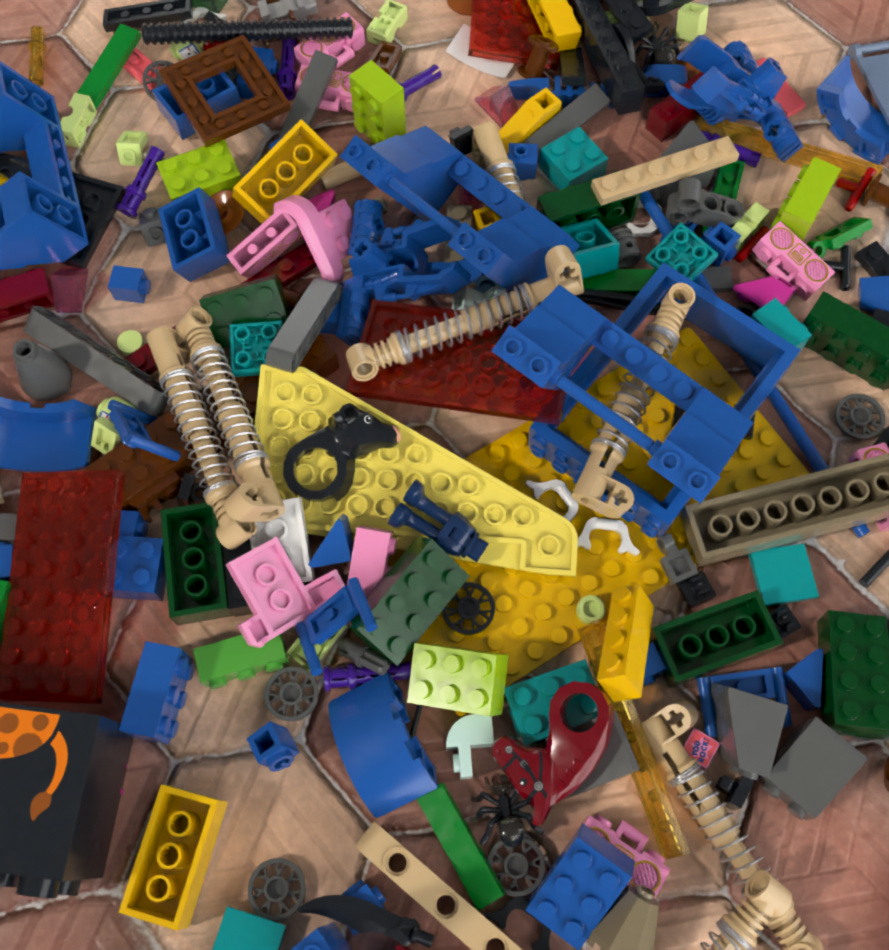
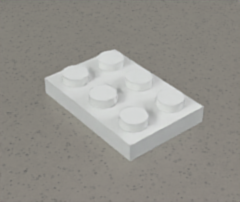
[250,497,315,582]

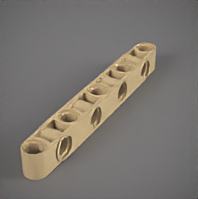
[354,821,523,950]

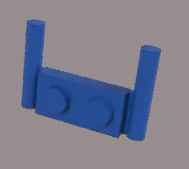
[108,399,181,461]
[295,577,378,676]
[697,666,792,737]

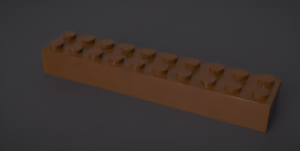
[85,334,339,511]

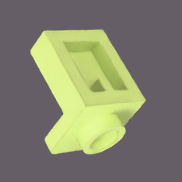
[116,131,149,166]
[91,416,122,454]

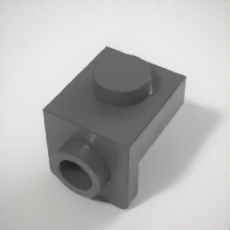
[139,207,166,247]

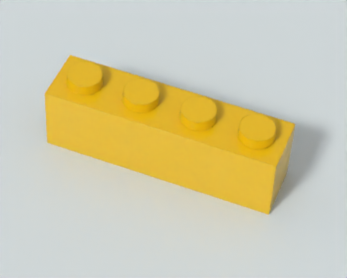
[527,0,582,53]
[597,584,654,702]

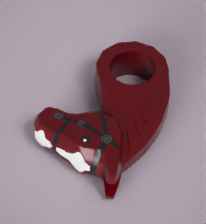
[491,681,614,827]

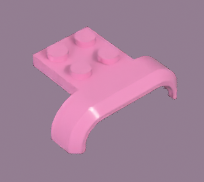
[273,195,353,283]
[226,537,345,648]

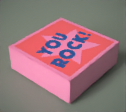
[683,727,720,770]

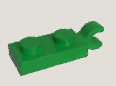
[806,216,873,259]

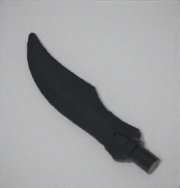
[298,895,434,948]

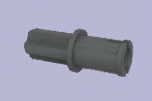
[338,638,390,675]

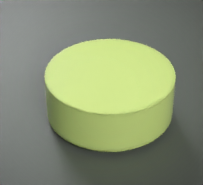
[117,330,145,356]
[576,595,606,625]

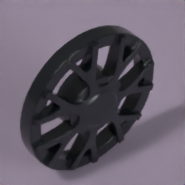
[442,582,495,635]

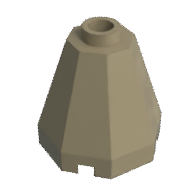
[587,884,659,950]

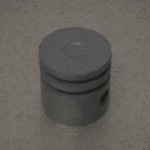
[611,228,642,269]

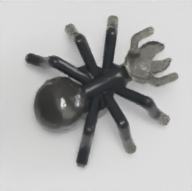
[634,21,685,72]
[470,774,544,847]

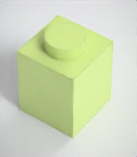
[676,2,709,43]

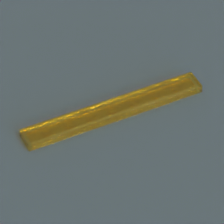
[696,114,884,187]
[577,619,691,859]

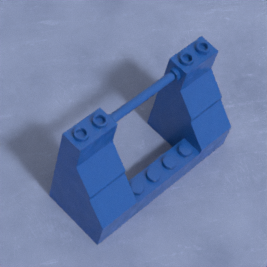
[0,61,89,270]
[340,125,580,292]
[492,285,754,504]

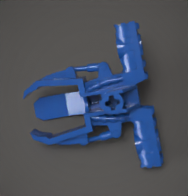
[665,35,804,162]
[336,198,484,347]

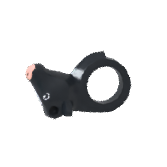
[283,403,401,502]

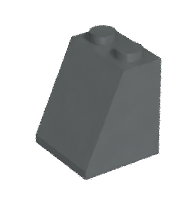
[649,121,715,208]
[711,683,788,780]
[542,710,640,800]
[757,717,868,820]

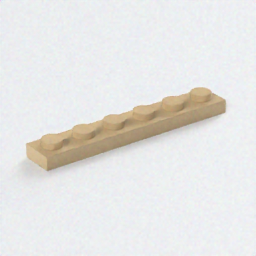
[591,136,739,206]

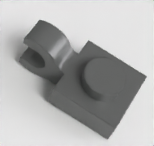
[656,533,699,586]

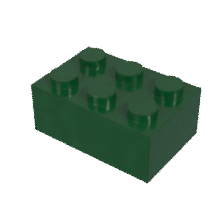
[199,274,291,348]

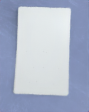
[446,24,523,78]

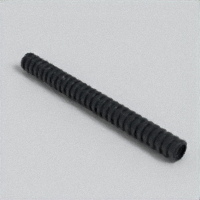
[141,17,353,45]

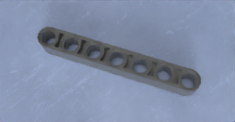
[24,306,169,417]

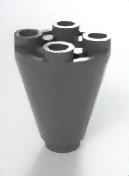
[13,339,72,402]

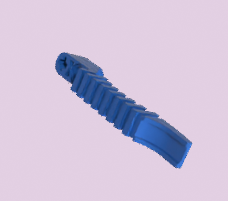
[507,64,688,109]

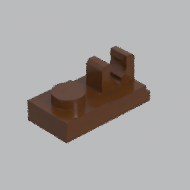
[368,41,402,75]
[128,470,182,523]

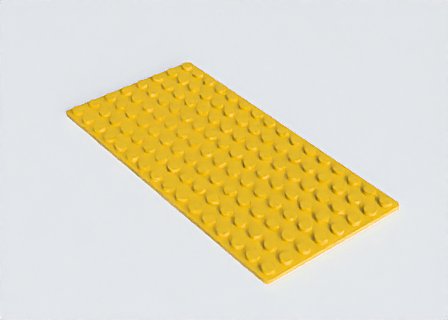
[388,327,810,717]

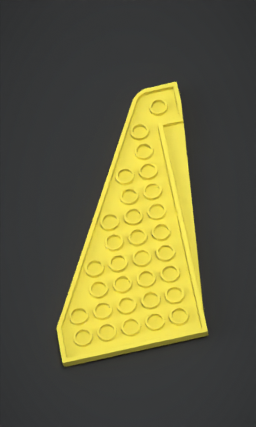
[255,364,578,577]

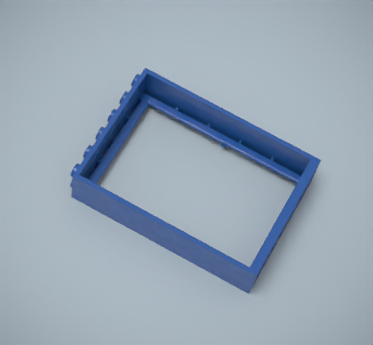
[528,263,800,539]

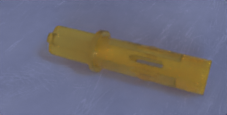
[27,26,47,87]

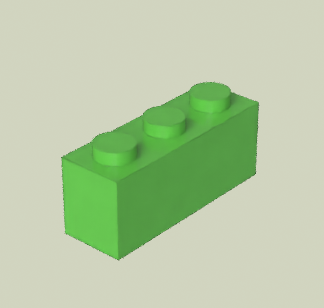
[193,633,290,689]

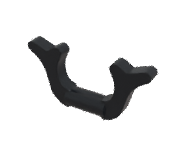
[485,896,551,950]

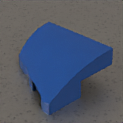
[858,276,889,313]

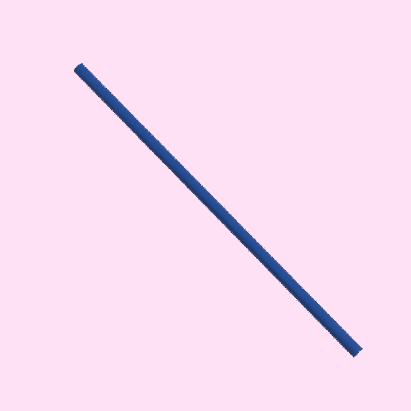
[640,190,871,538]

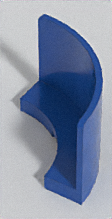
[817,55,889,165]
[0,397,97,472]
[328,671,438,818]

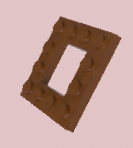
[159,35,291,148]

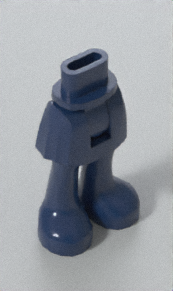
[388,479,489,562]

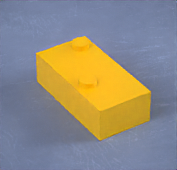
[232,119,338,224]
[118,784,228,931]

